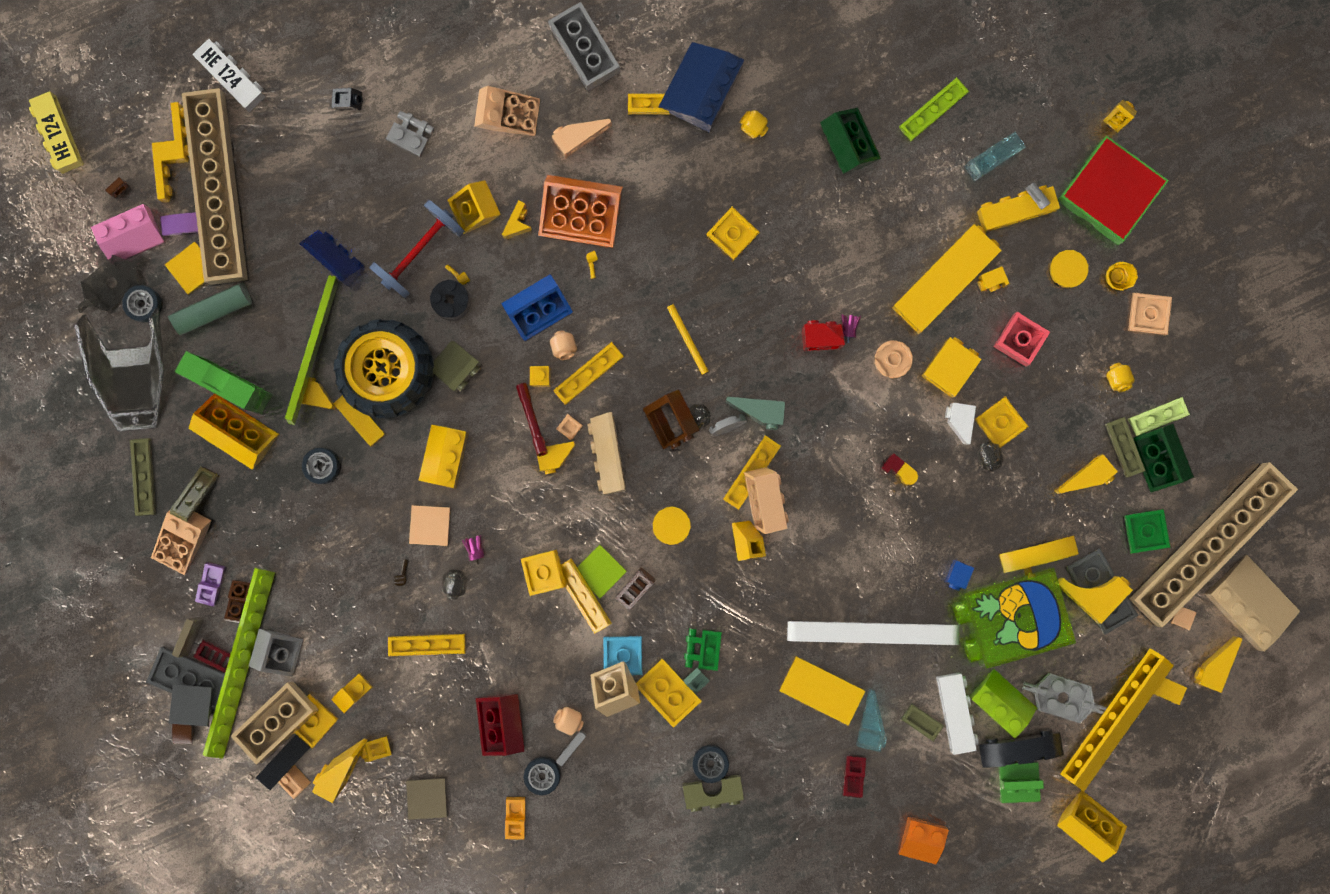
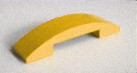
[999,536,1079,573]

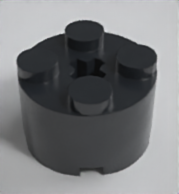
[430,279,471,320]

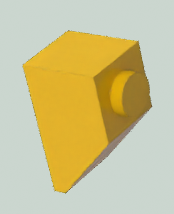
[302,377,336,410]
[537,441,575,475]

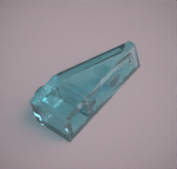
[856,688,887,752]

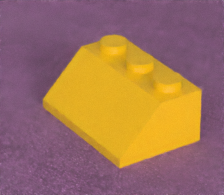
[419,425,469,489]
[1057,790,1127,863]

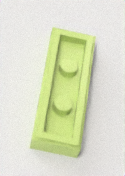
[1128,397,1190,437]

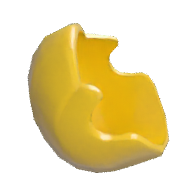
[1106,262,1138,291]

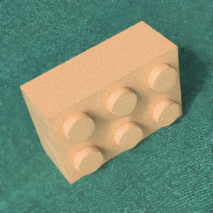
[744,467,789,534]

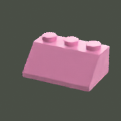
[91,204,165,265]

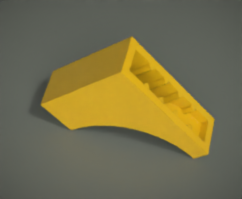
[1055,576,1133,624]

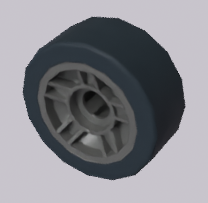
[692,745,729,783]

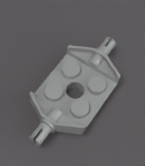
[1022,673,1107,723]

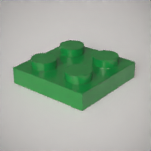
[1124,509,1170,553]

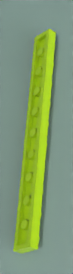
[203,568,275,759]

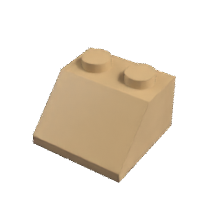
[590,661,640,717]

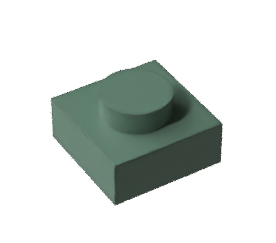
[683,668,710,694]

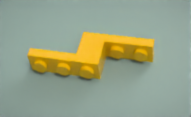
[152,102,189,203]

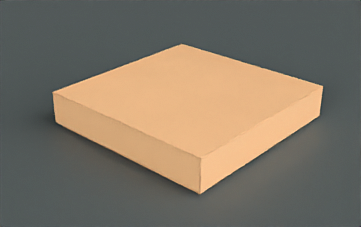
[1128,293,1172,335]
[409,505,451,546]

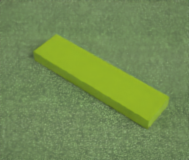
[899,77,969,142]

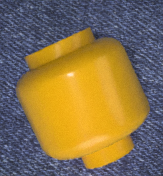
[740,110,769,139]
[1106,363,1135,393]

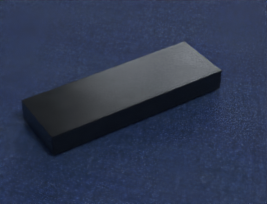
[255,735,310,792]

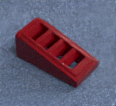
[193,639,231,673]

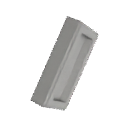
[556,730,587,767]

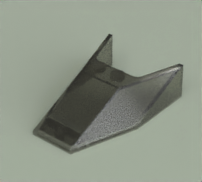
[74,308,165,431]

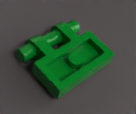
[684,628,722,671]

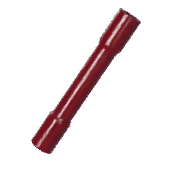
[516,383,548,457]

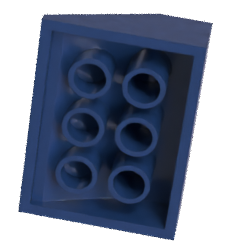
[658,42,744,133]

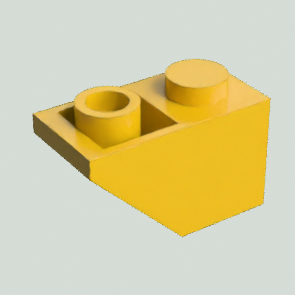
[732,521,766,561]

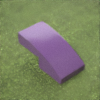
[160,212,198,236]
[195,562,226,607]

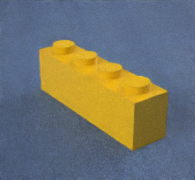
[977,185,1060,232]

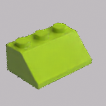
[969,669,1037,739]

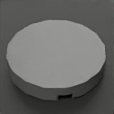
[709,414,747,436]

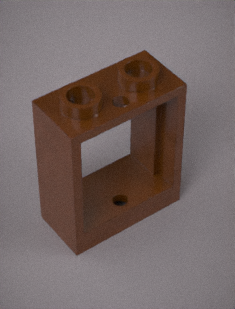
[643,389,700,449]

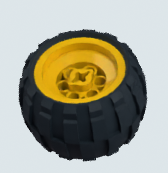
[334,319,434,419]

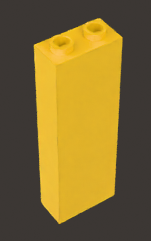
[892,224,1002,334]

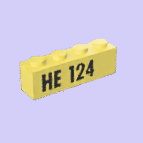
[29,91,84,173]

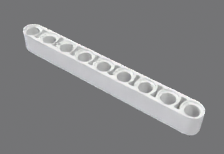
[787,621,959,645]

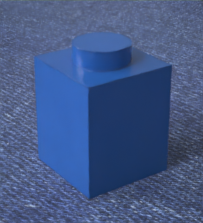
[945,560,974,591]

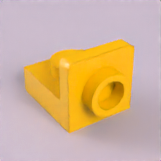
[360,736,392,762]

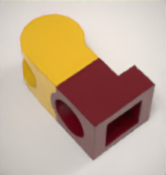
[880,453,918,485]

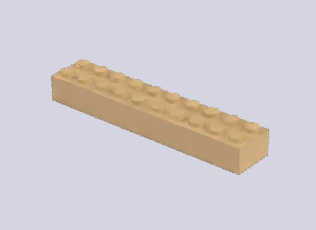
[182,88,248,285]
[1129,462,1298,628]

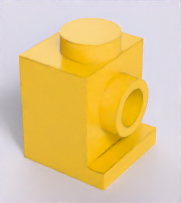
[977,267,1010,292]

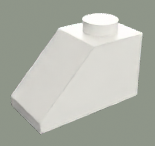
[945,403,976,445]

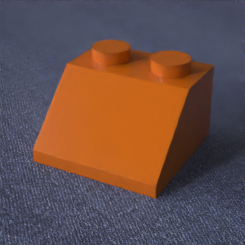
[899,817,949,865]

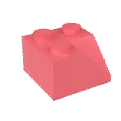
[993,312,1050,367]

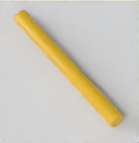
[667,304,709,375]

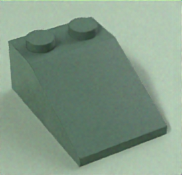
[726,397,785,430]

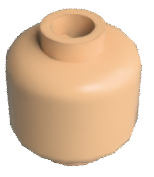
[550,330,577,360]
[553,707,584,735]

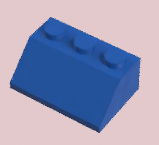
[501,274,573,341]

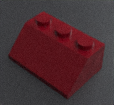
[476,694,525,756]

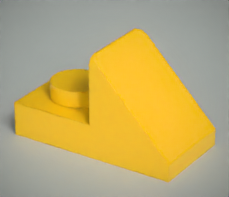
[502,200,532,239]
[331,673,373,713]

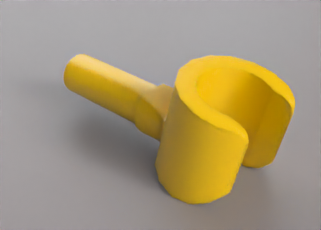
[586,251,598,279]
[445,264,470,285]

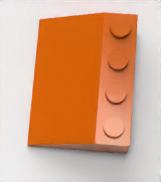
[538,175,623,248]

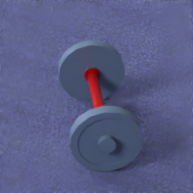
[369,200,465,299]

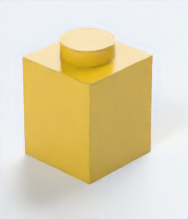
[530,366,551,387]

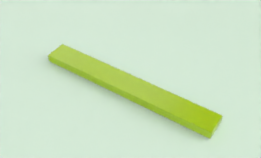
[285,275,339,425]

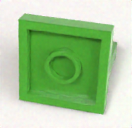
[999,762,1044,803]

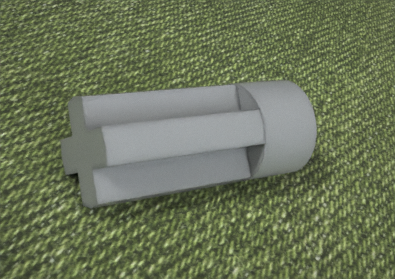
[1025,182,1050,210]

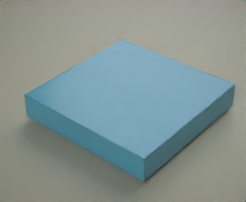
[603,636,642,675]

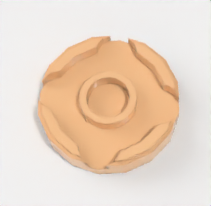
[874,340,913,378]

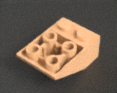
[474,86,540,136]
[151,510,212,575]

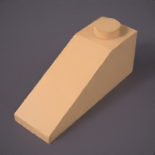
[552,119,612,158]

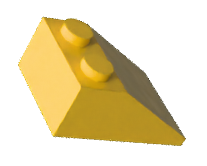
[312,738,368,803]

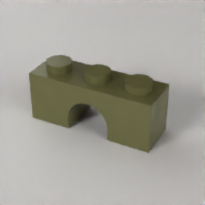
[683,774,744,812]

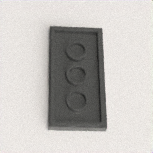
[1065,548,1138,635]
[146,646,225,711]

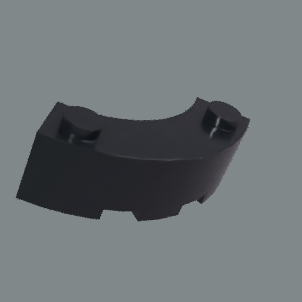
[979,729,1064,768]

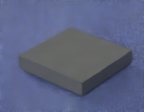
[169,685,213,727]

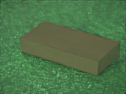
[901,703,944,742]

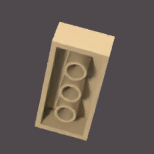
[231,681,319,765]

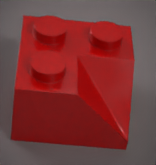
[802,320,845,351]

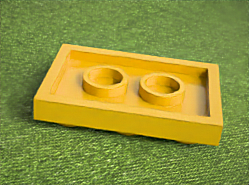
[636,658,702,728]

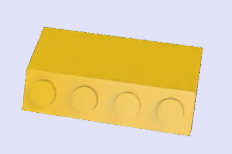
[188,393,278,470]

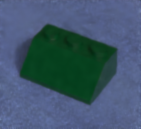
[820,107,881,174]
[1133,423,1194,492]

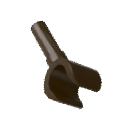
[394,559,408,586]

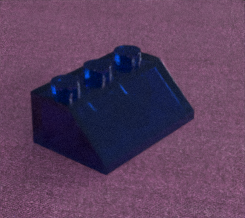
[299,230,364,287]

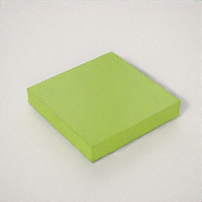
[577,544,627,598]

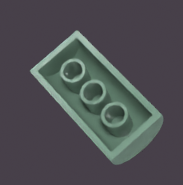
[168,281,252,335]

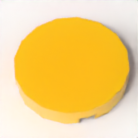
[1050,250,1088,288]
[652,507,691,545]

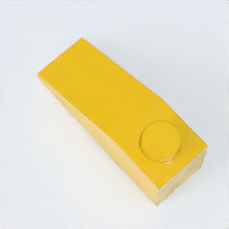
[1103,100,1137,133]
[1055,454,1117,494]
[1194,636,1242,693]

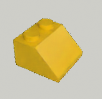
[448,180,501,234]

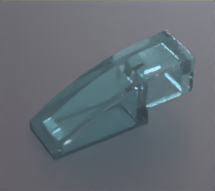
[964,132,1026,181]

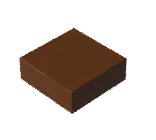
[105,177,129,198]

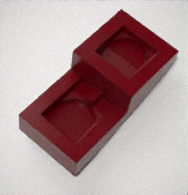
[843,756,866,798]

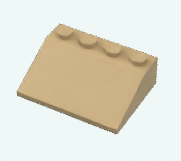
[587,412,626,495]
[1204,555,1300,652]

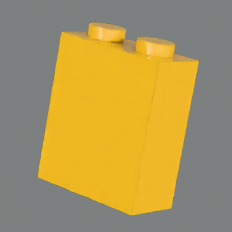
[921,337,982,398]

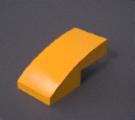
[505,797,526,840]

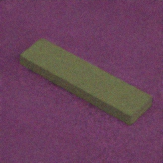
[130,438,156,516]

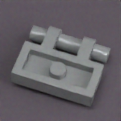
[386,111,434,157]

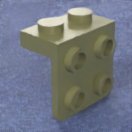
[433,341,482,393]

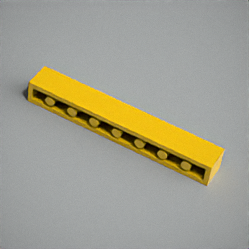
[1060,648,1174,791]

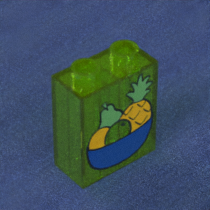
[952,567,1076,669]

